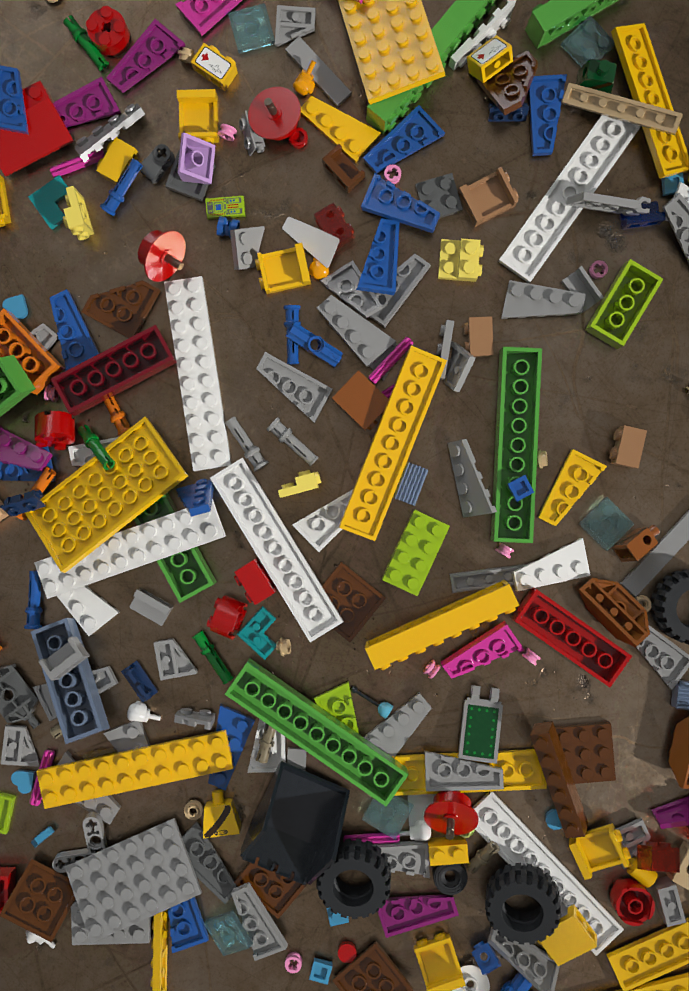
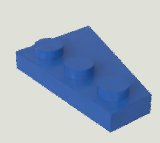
[0,65,29,135]

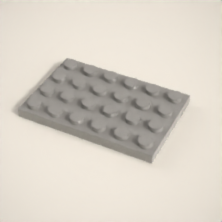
[65,818,202,944]

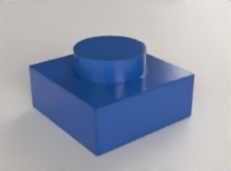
[507,475,534,501]

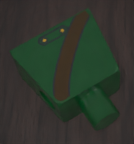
[575,59,617,94]

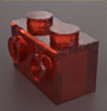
[314,202,355,251]
[637,841,680,873]

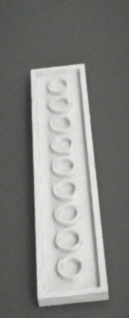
[498,115,641,283]
[164,276,232,471]
[210,458,344,642]
[34,499,226,599]
[472,791,624,956]

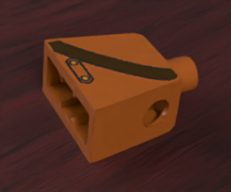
[611,524,660,562]

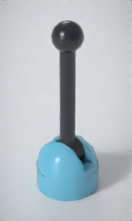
[350,686,393,719]

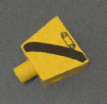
[203,789,242,839]

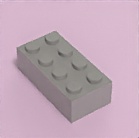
[71,900,154,945]

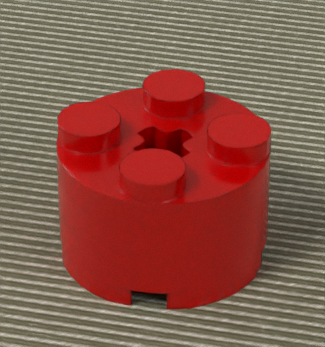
[86,6,130,56]
[34,411,75,450]
[206,595,248,640]
[610,878,655,926]

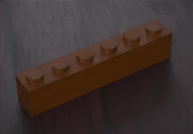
[530,721,588,838]

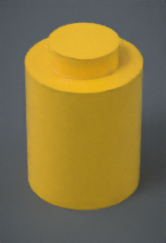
[627,857,658,888]

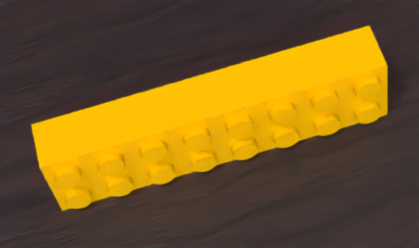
[365,580,519,670]

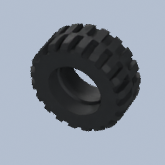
[651,569,689,645]
[316,838,391,919]
[485,863,561,945]

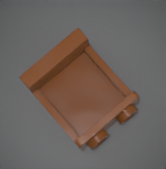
[332,370,389,431]

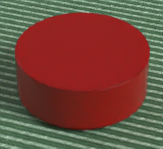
[289,127,308,149]
[338,941,357,963]

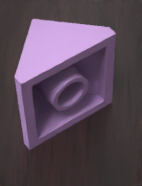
[177,132,216,184]

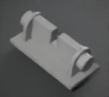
[239,110,265,156]

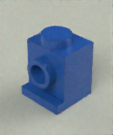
[471,941,502,975]

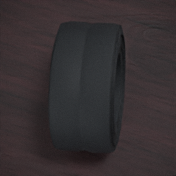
[432,864,468,895]

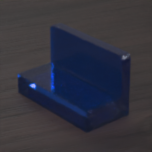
[620,201,666,230]

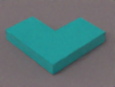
[28,175,68,230]
[237,606,277,660]

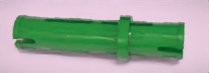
[63,15,109,71]
[77,425,115,470]
[192,630,234,685]

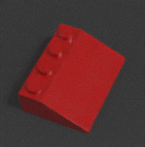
[0,80,74,176]

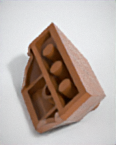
[578,578,650,648]
[668,717,689,789]

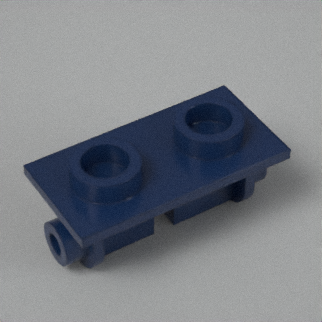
[488,101,529,122]
[0,489,46,517]
[121,661,158,702]

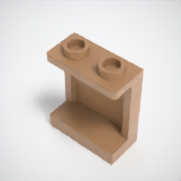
[458,167,519,227]

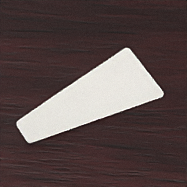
[282,217,340,268]

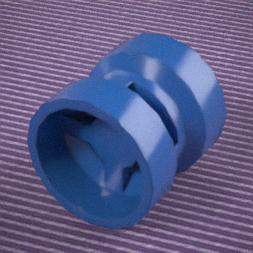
[217,216,240,238]

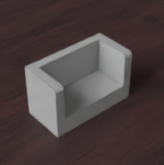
[38,637,90,681]
[652,876,686,927]

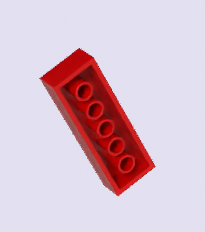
[511,588,632,687]

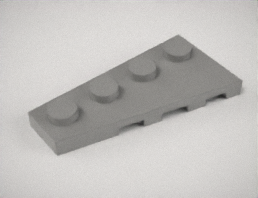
[57,750,121,825]

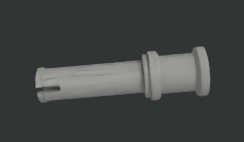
[225,417,269,472]
[266,417,319,467]

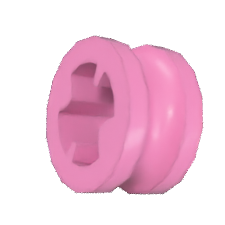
[218,124,237,141]
[384,164,401,184]
[589,260,608,279]
[44,384,59,403]
[495,542,515,559]
[522,648,541,666]
[423,660,441,679]
[285,952,302,973]

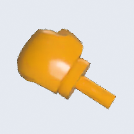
[293,60,316,96]
[309,257,330,279]

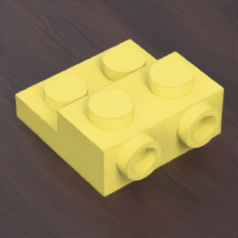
[63,186,94,240]
[438,238,484,282]
[278,470,321,498]

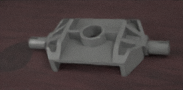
[0,663,40,729]

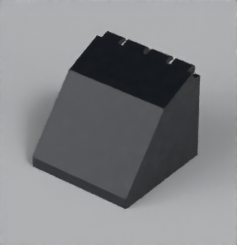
[240,761,350,885]

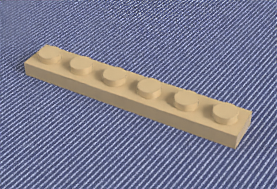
[562,83,683,135]

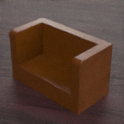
[322,144,365,193]

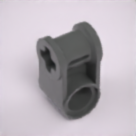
[140,144,175,184]

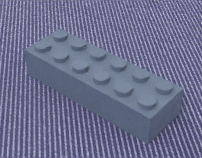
[31,618,110,744]

